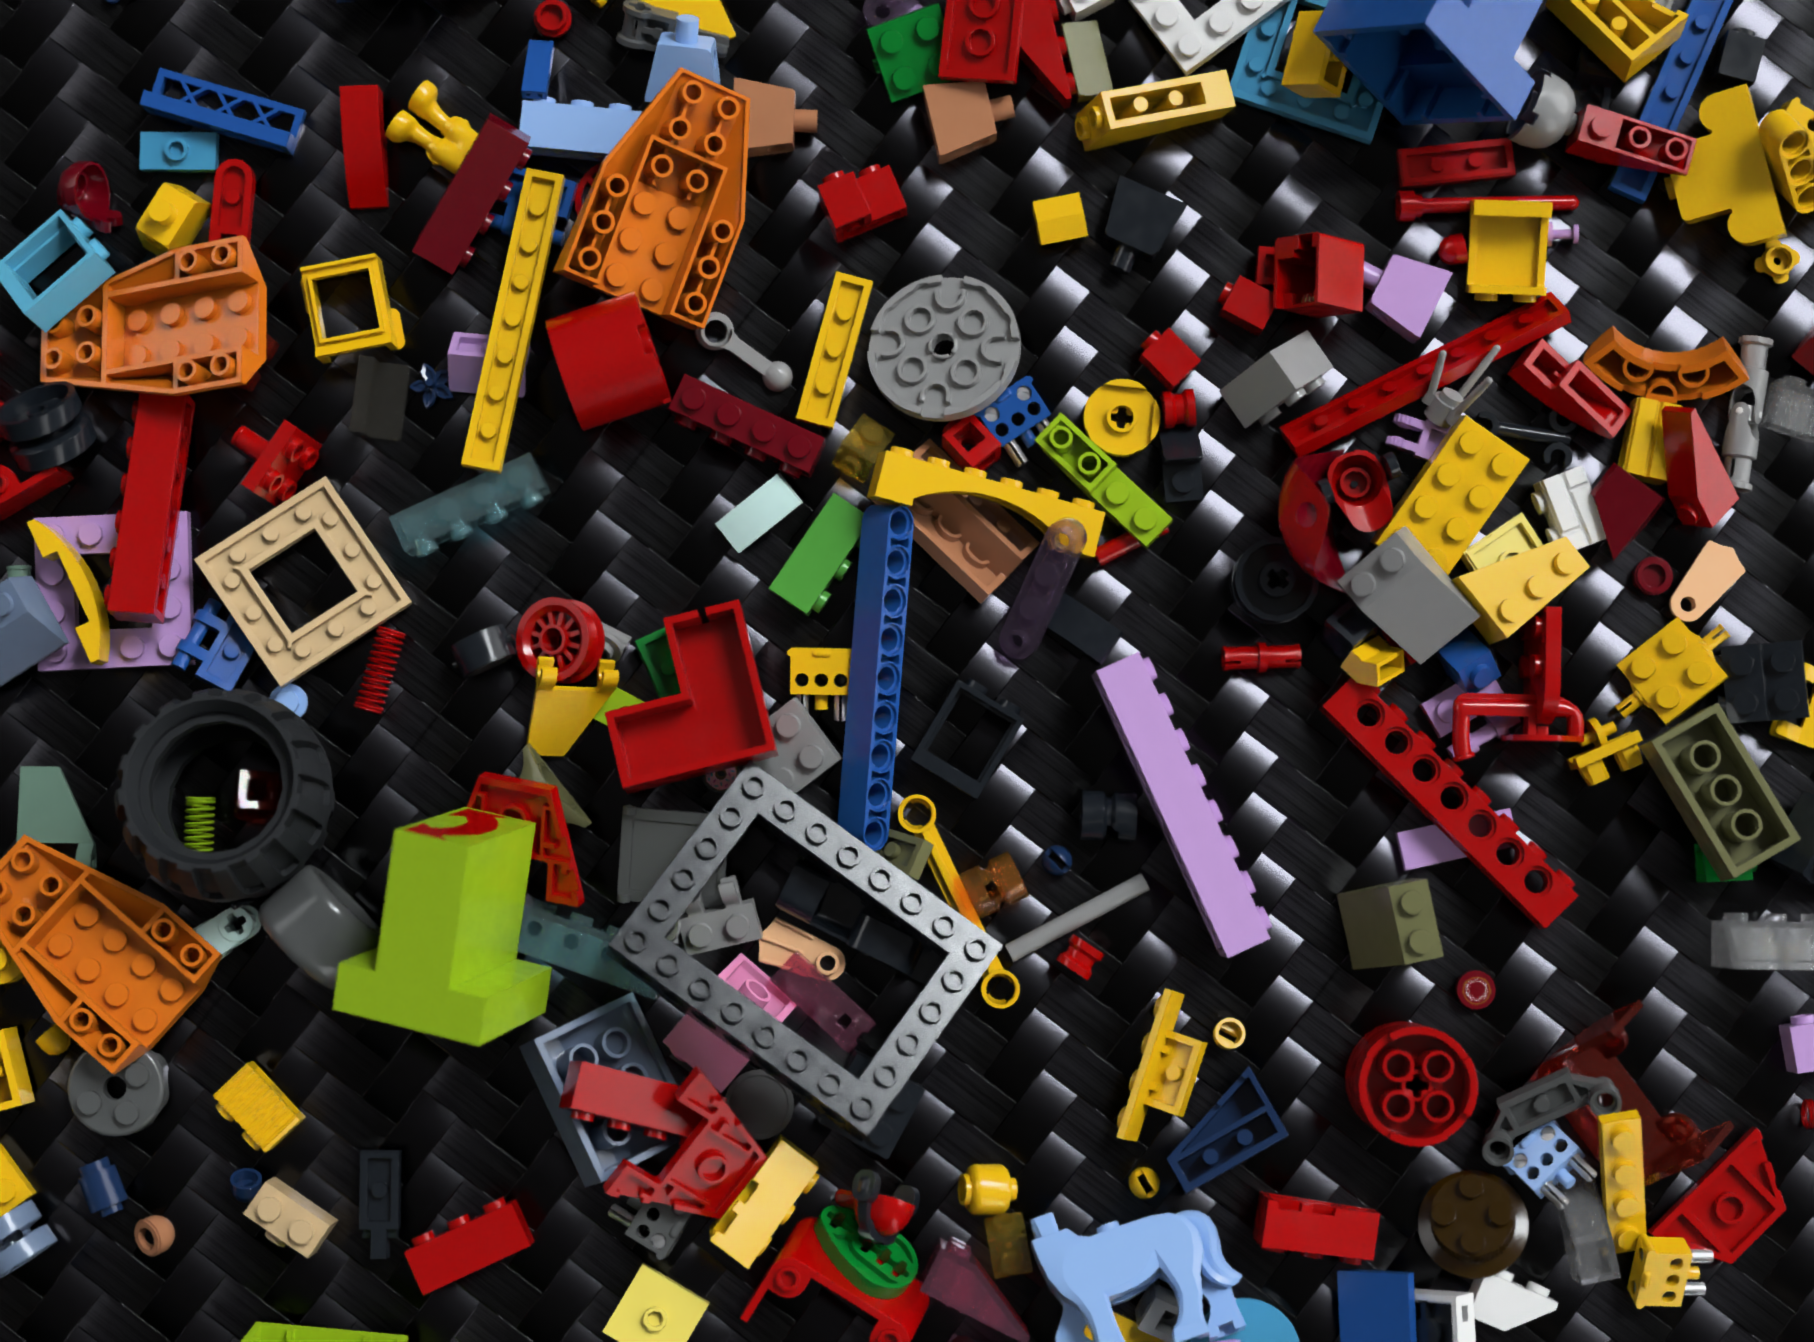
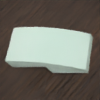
[715,472,803,553]

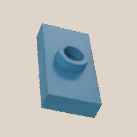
[139,132,219,173]

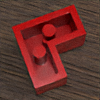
[817,164,907,244]

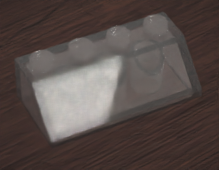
[1711,913,1814,970]

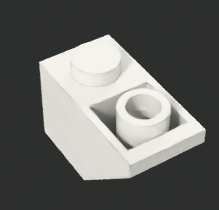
[1469,1270,1559,1331]

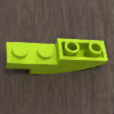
[1034,412,1173,549]

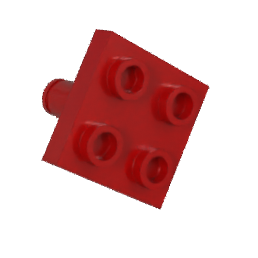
[231,420,322,506]

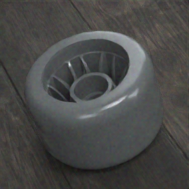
[258,865,381,990]

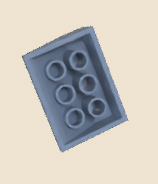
[519,992,680,1188]

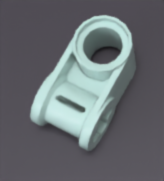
[193,904,261,959]

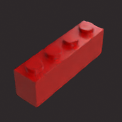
[559,1061,727,1145]

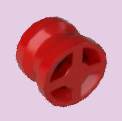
[1161,389,1196,429]
[1056,934,1105,981]

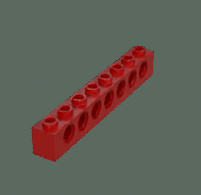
[1319,677,1579,929]

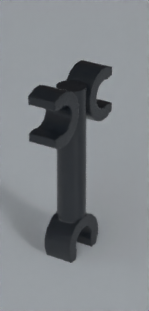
[1476,410,1577,468]

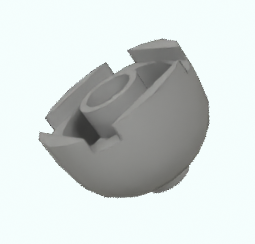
[1506,68,1578,149]

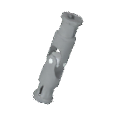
[1721,335,1774,493]

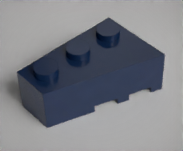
[1167,1067,1289,1195]

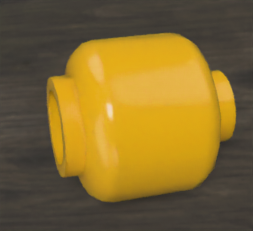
[958,1164,1018,1215]

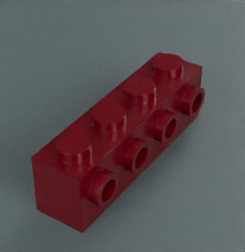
[412,113,533,275]
[668,374,826,479]

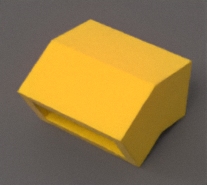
[1032,192,1088,245]
[1340,635,1405,687]

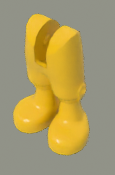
[385,80,478,174]

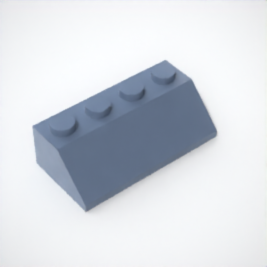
[0,576,69,687]

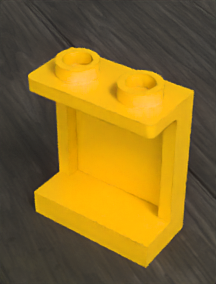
[1465,199,1553,303]

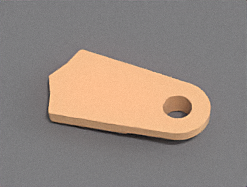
[1669,540,1746,622]
[759,917,846,981]

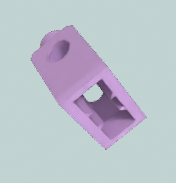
[1363,255,1453,344]

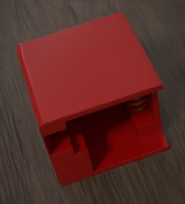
[1273,232,1365,318]

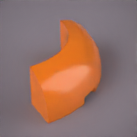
[1583,325,1750,403]

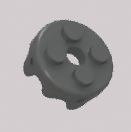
[67,1050,169,1137]

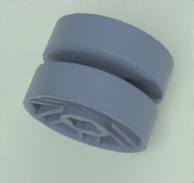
[0,1199,58,1279]

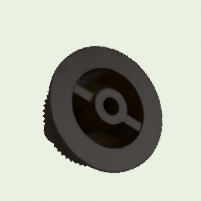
[1418,1170,1529,1279]

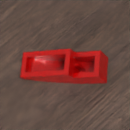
[339,85,389,210]
[1507,338,1632,439]

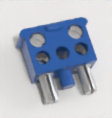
[974,376,1051,467]

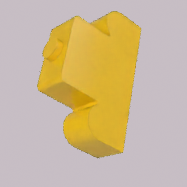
[1664,84,1787,246]

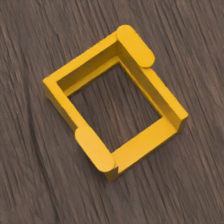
[300,253,405,364]

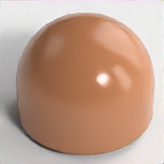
[134,1215,175,1257]

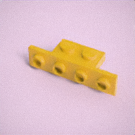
[1116,988,1208,1142]

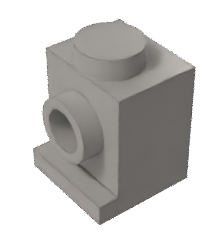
[1135,1280,1178,1342]

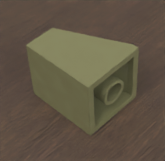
[1336,878,1444,970]

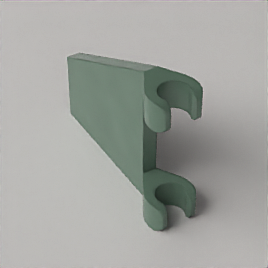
[16,766,97,870]

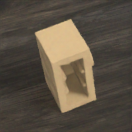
[243,1177,338,1259]

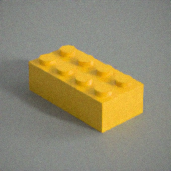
[1370,415,1530,575]

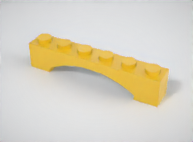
[867,446,1106,559]

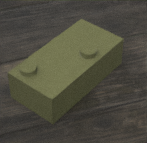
[1639,703,1801,881]

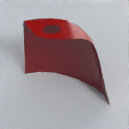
[1278,448,1346,593]

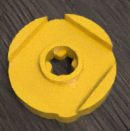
[1083,379,1161,457]

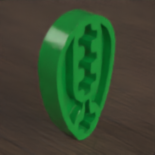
[814,1205,918,1299]

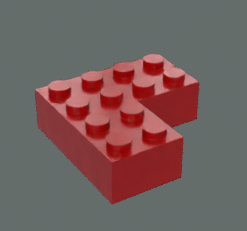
[605,599,779,794]

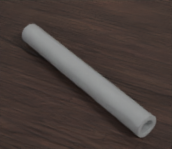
[1005,873,1150,962]

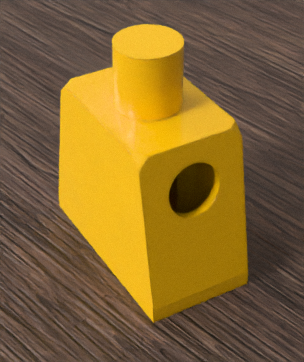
[135,182,212,256]

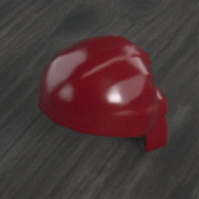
[57,161,123,233]

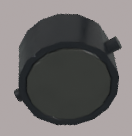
[450,624,516,678]

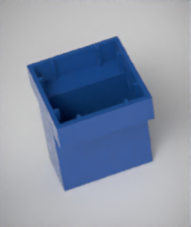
[1313,0,1543,125]

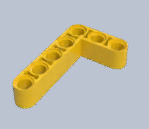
[1759,109,1814,214]

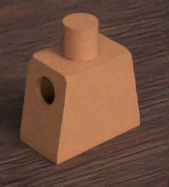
[734,78,818,157]
[923,82,1015,164]

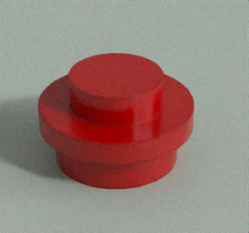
[534,0,572,38]

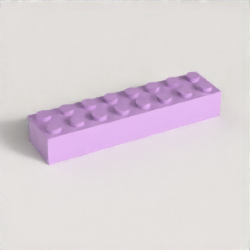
[1091,652,1272,958]

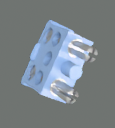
[1503,1119,1597,1209]

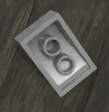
[1337,525,1481,665]

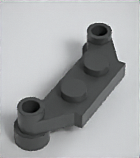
[1482,1066,1622,1166]

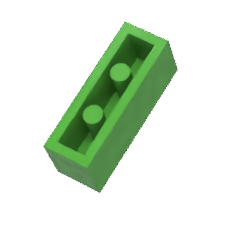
[769,493,864,617]

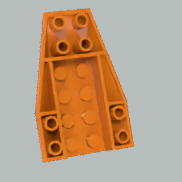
[40,235,267,396]
[0,835,223,1075]

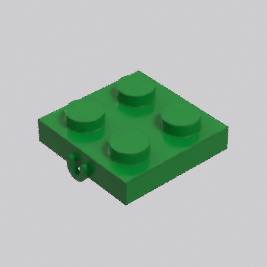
[865,3,951,103]

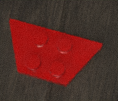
[1647,1126,1786,1264]

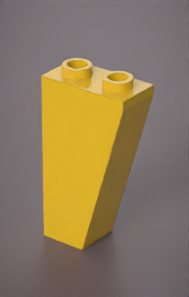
[1075,70,1236,151]

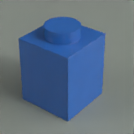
[1436,628,1501,693]

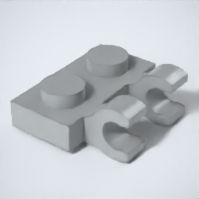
[680,875,763,955]

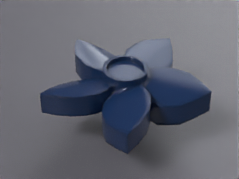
[409,363,454,409]

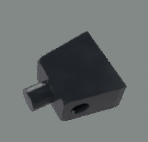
[1102,175,1187,275]

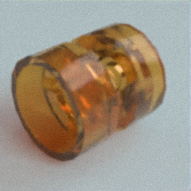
[959,851,1029,919]

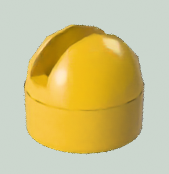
[1213,1018,1246,1050]
[35,1024,71,1055]
[1128,1167,1160,1199]

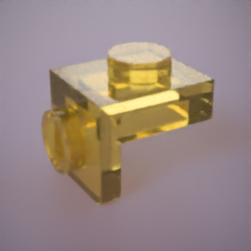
[832,413,895,483]
[984,1212,1033,1279]

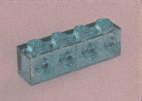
[389,452,551,558]
[518,899,659,1000]

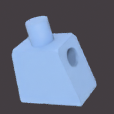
[645,14,721,102]

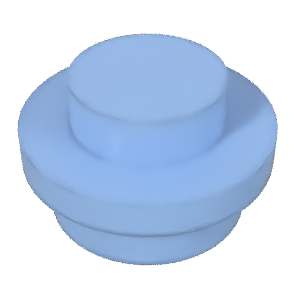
[269,684,308,718]

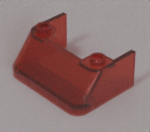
[1538,1000,1735,1187]

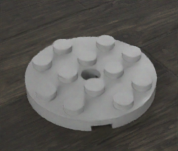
[867,275,1021,422]

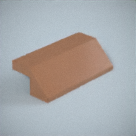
[871,438,1040,604]

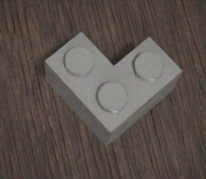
[1219,330,1334,429]

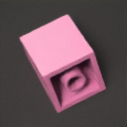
[663,953,799,1093]

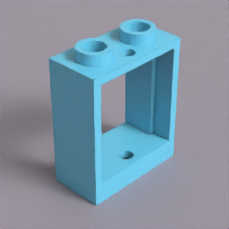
[0,209,115,333]

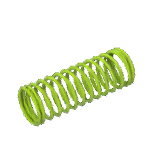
[183,797,216,852]

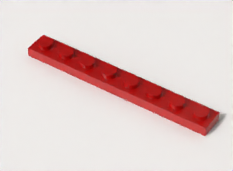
[1279,292,1572,457]

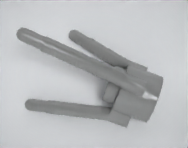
[1421,344,1501,428]

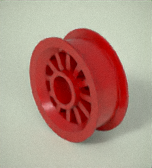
[516,597,605,684]

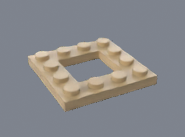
[194,476,412,689]

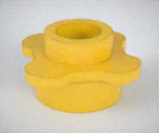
[1754,239,1800,284]

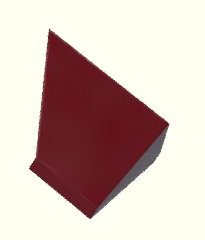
[1590,463,1667,560]

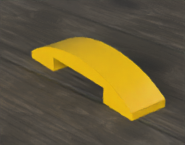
[27,519,110,665]

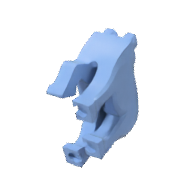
[1030,1210,1246,1342]

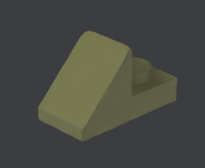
[875,829,934,880]

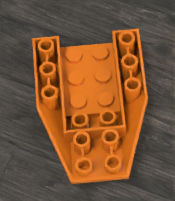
[553,67,750,330]

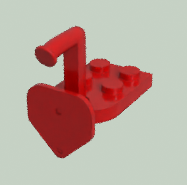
[1452,606,1584,762]

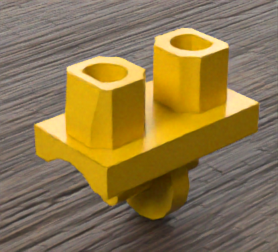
[1566,717,1643,786]

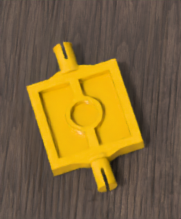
[1615,617,1731,726]

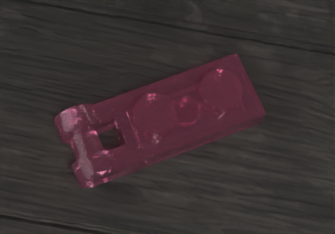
[770,950,876,1053]

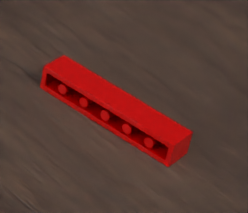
[104,393,196,624]

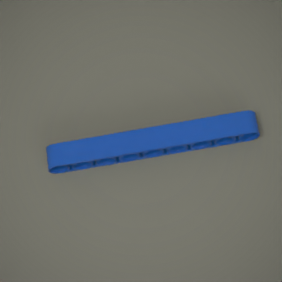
[837,505,914,851]

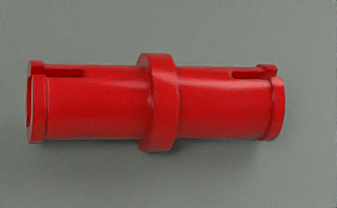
[1221,642,1302,673]

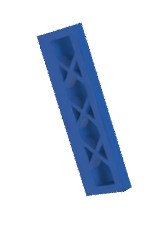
[140,68,307,156]

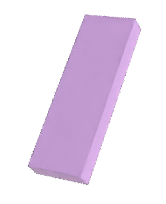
[1395,808,1513,871]

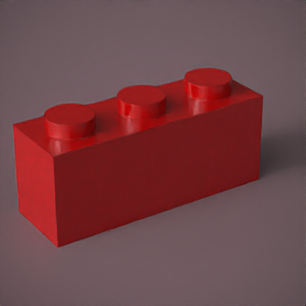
[404,1197,535,1295]

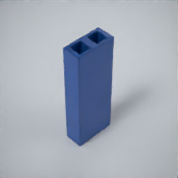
[521,40,554,100]

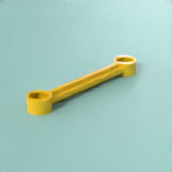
[898,794,1020,1009]

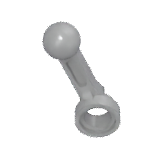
[695,312,793,392]

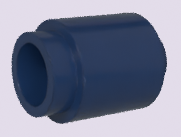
[77,1156,128,1218]

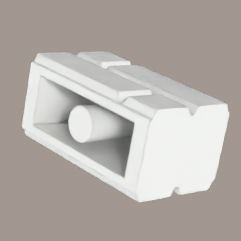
[1531,466,1607,550]

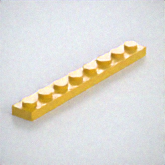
[461,168,566,474]

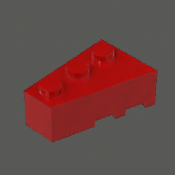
[1253,1191,1380,1265]

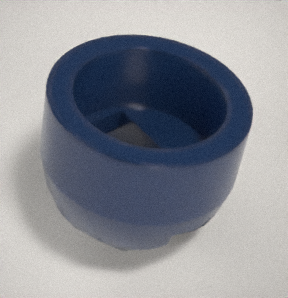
[1041,845,1072,876]
[230,1168,262,1203]

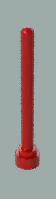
[1395,191,1579,222]

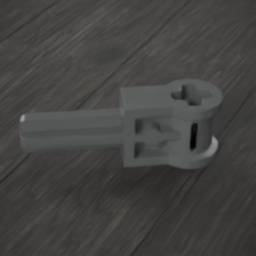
[616,0,730,58]

